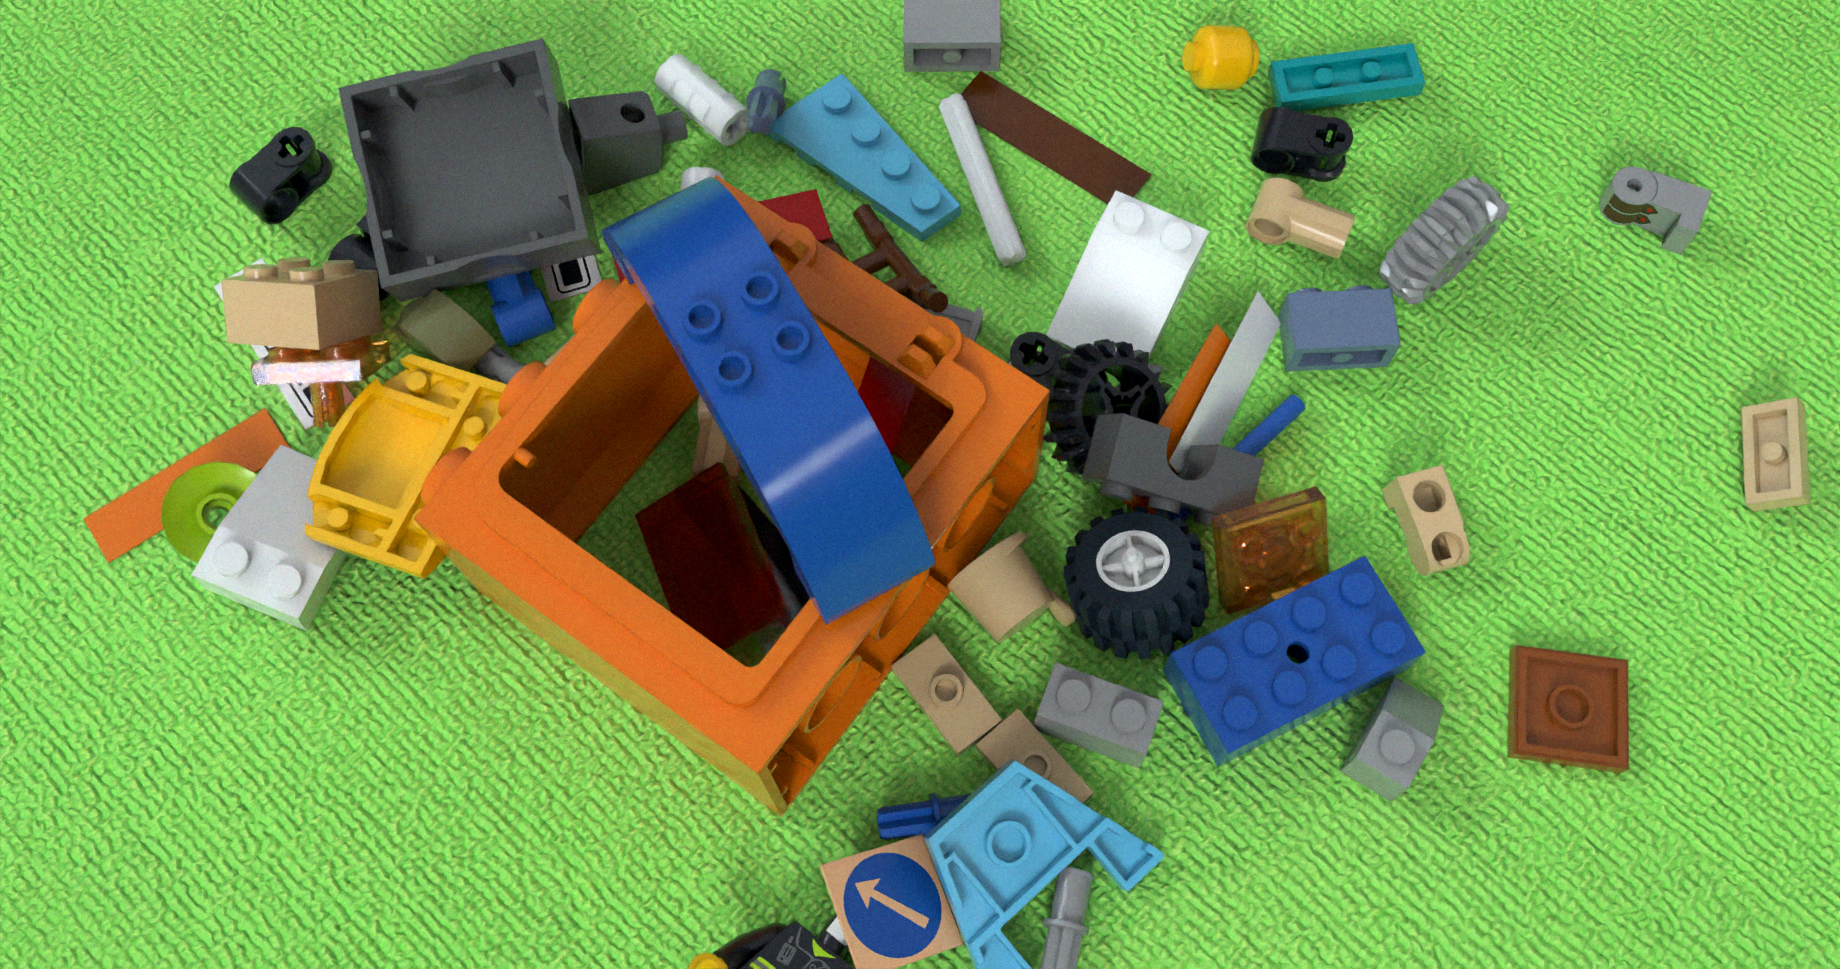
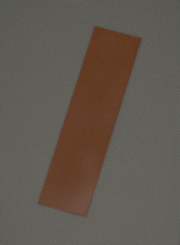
[961,71,1151,204]

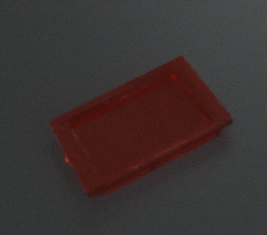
[635,462,784,650]

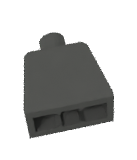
[568,91,688,196]

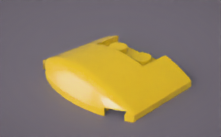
[305,354,507,579]

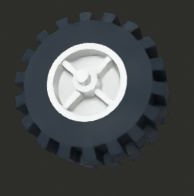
[1063,506,1209,659]

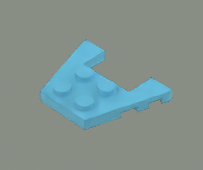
[924,759,1165,969]

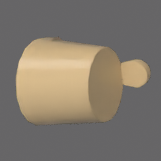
[948,531,1077,643]

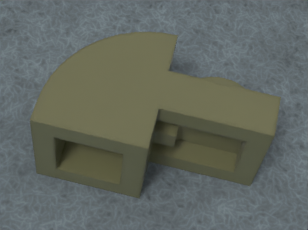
[391,289,496,372]

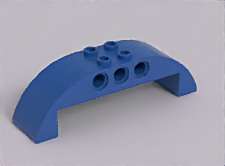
[602,176,935,625]

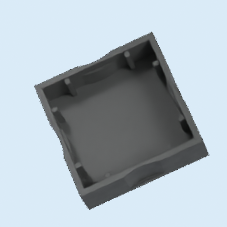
[338,38,601,301]

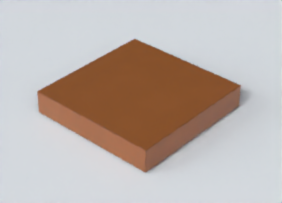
[1507,645,1629,773]

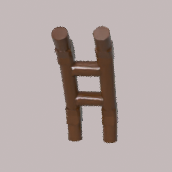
[819,204,949,313]

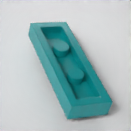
[1268,43,1425,111]

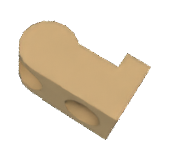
[1381,465,1470,576]

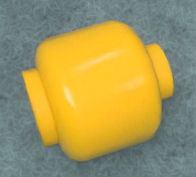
[1182,25,1259,90]

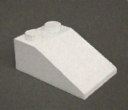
[1046,190,1209,361]
[192,445,348,631]

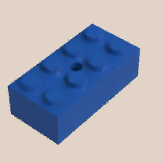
[1163,556,1426,767]

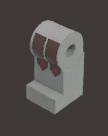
[1599,166,1712,255]

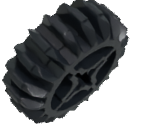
[1043,339,1173,483]

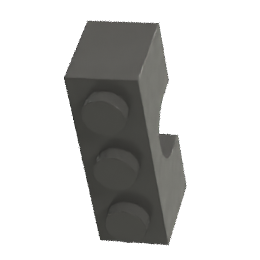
[1082,413,1264,530]

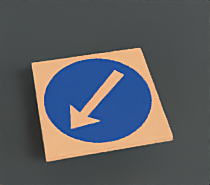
[820,835,964,969]

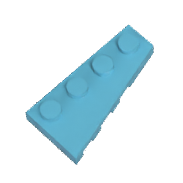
[767,74,961,242]

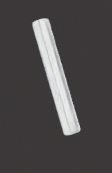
[939,93,1026,266]

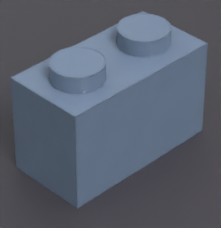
[1278,285,1401,372]

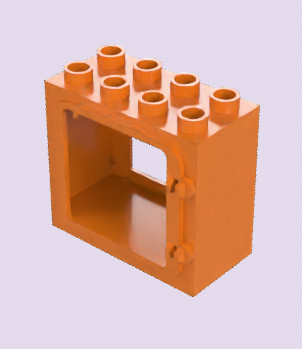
[413,175,1050,817]

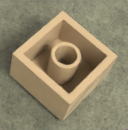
[221,257,382,350]

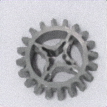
[1379,176,1509,305]

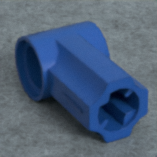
[486,271,557,347]

